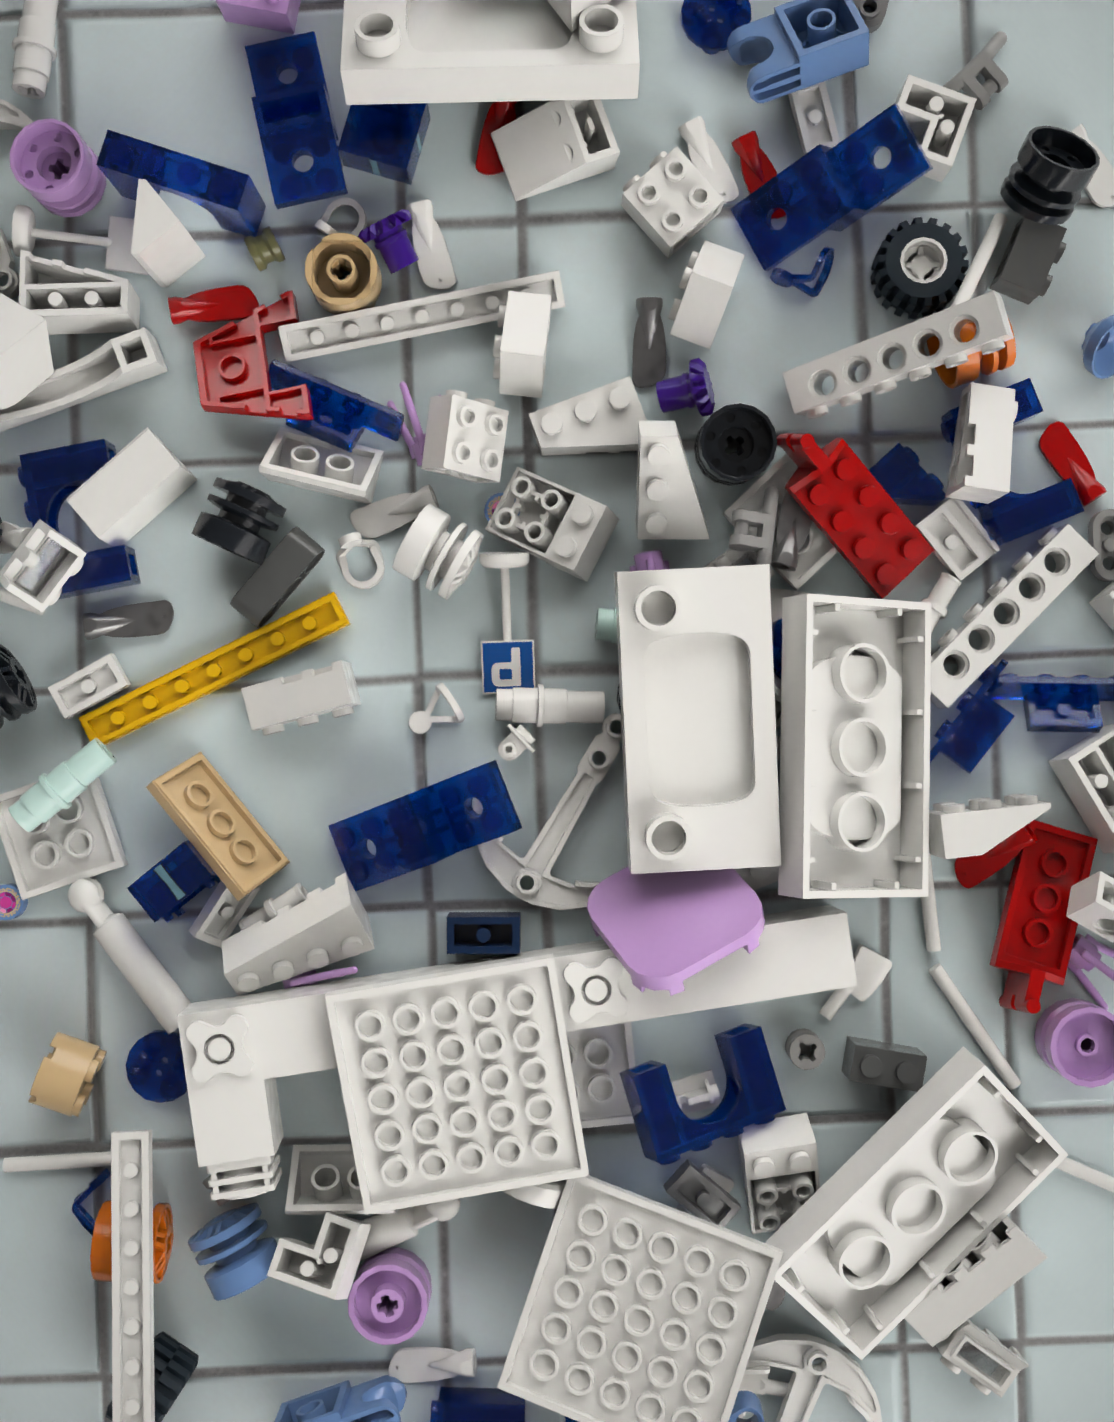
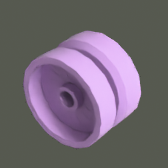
[1034,998,1114,1088]
[348,1247,432,1345]

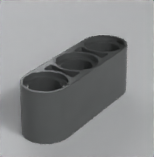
[230,527,325,628]

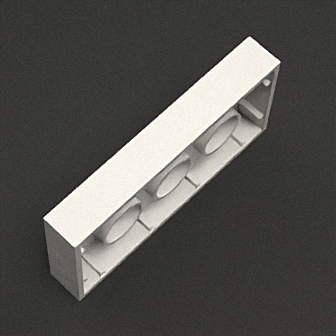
[340,0,640,105]
[614,564,781,874]
[778,593,931,899]
[765,1046,1069,1360]

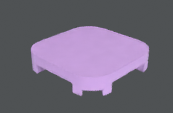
[587,867,765,996]

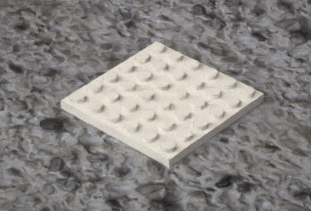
[325,953,590,1215]
[497,1176,783,1422]

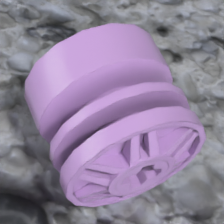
[10,119,106,218]

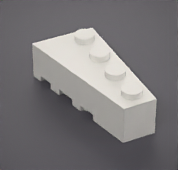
[221,872,375,996]
[904,1215,1048,1347]

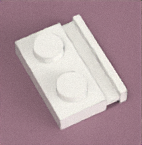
[915,498,1001,581]

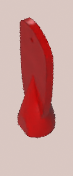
[475,101,517,175]
[731,131,791,219]
[168,285,259,325]
[1039,421,1107,507]
[955,824,1038,889]

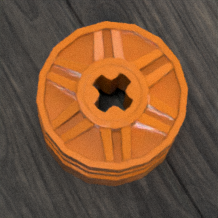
[926,315,1016,389]
[90,1200,174,1284]

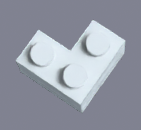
[887,74,977,182]
[668,240,745,349]
[493,291,552,398]
[267,1212,371,1300]

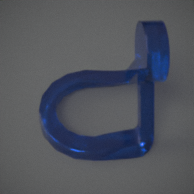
[770,247,834,297]
[72,1168,111,1236]

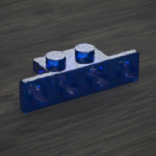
[269,359,404,453]
[930,659,1015,774]
[987,673,1114,733]

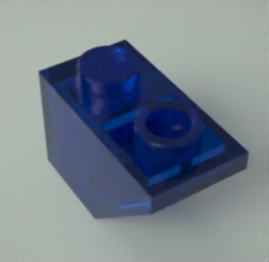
[869,443,946,506]

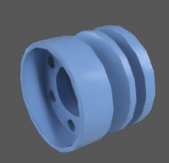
[187,1203,277,1301]

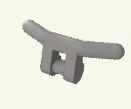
[943,31,1008,110]
[729,486,779,568]

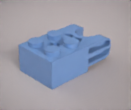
[727,0,869,103]
[274,1375,407,1422]

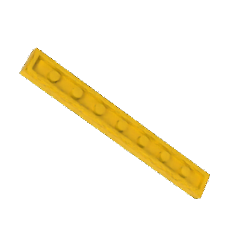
[78,592,351,746]

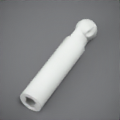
[68,878,191,1035]
[301,1198,461,1289]

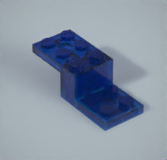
[245,31,348,209]
[730,103,933,271]
[328,760,522,891]

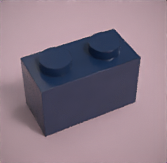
[447,912,521,954]

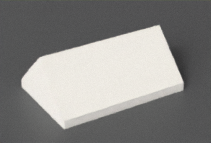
[131,179,206,287]
[259,426,384,504]
[66,427,197,550]
[285,1144,397,1215]

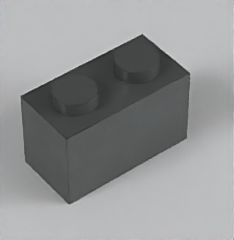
[990,217,1067,305]
[841,1036,927,1092]

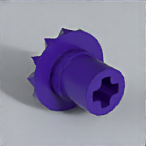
[358,209,419,274]
[656,358,715,417]

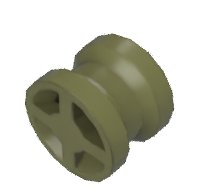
[243,226,286,272]

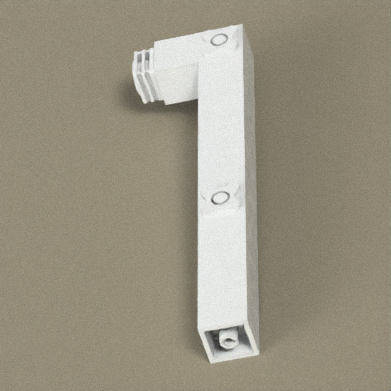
[177,905,858,1200]

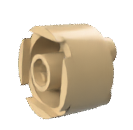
[305,233,382,315]
[28,1032,107,1117]

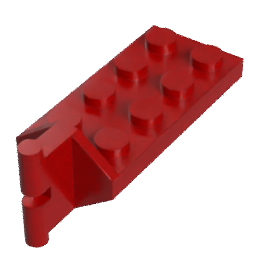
[776,433,934,599]
[989,820,1098,1014]

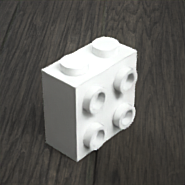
[621,146,725,258]
[421,390,509,483]

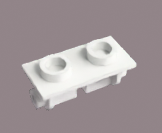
[498,724,536,761]
[643,1069,722,1125]

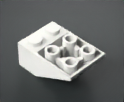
[491,99,620,202]
[485,466,619,582]
[929,794,1051,859]
[736,1113,820,1234]

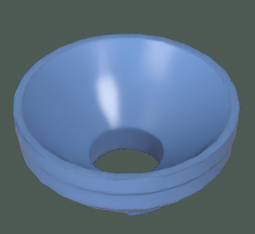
[1081,315,1114,379]

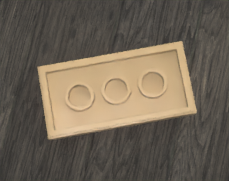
[146,752,290,901]

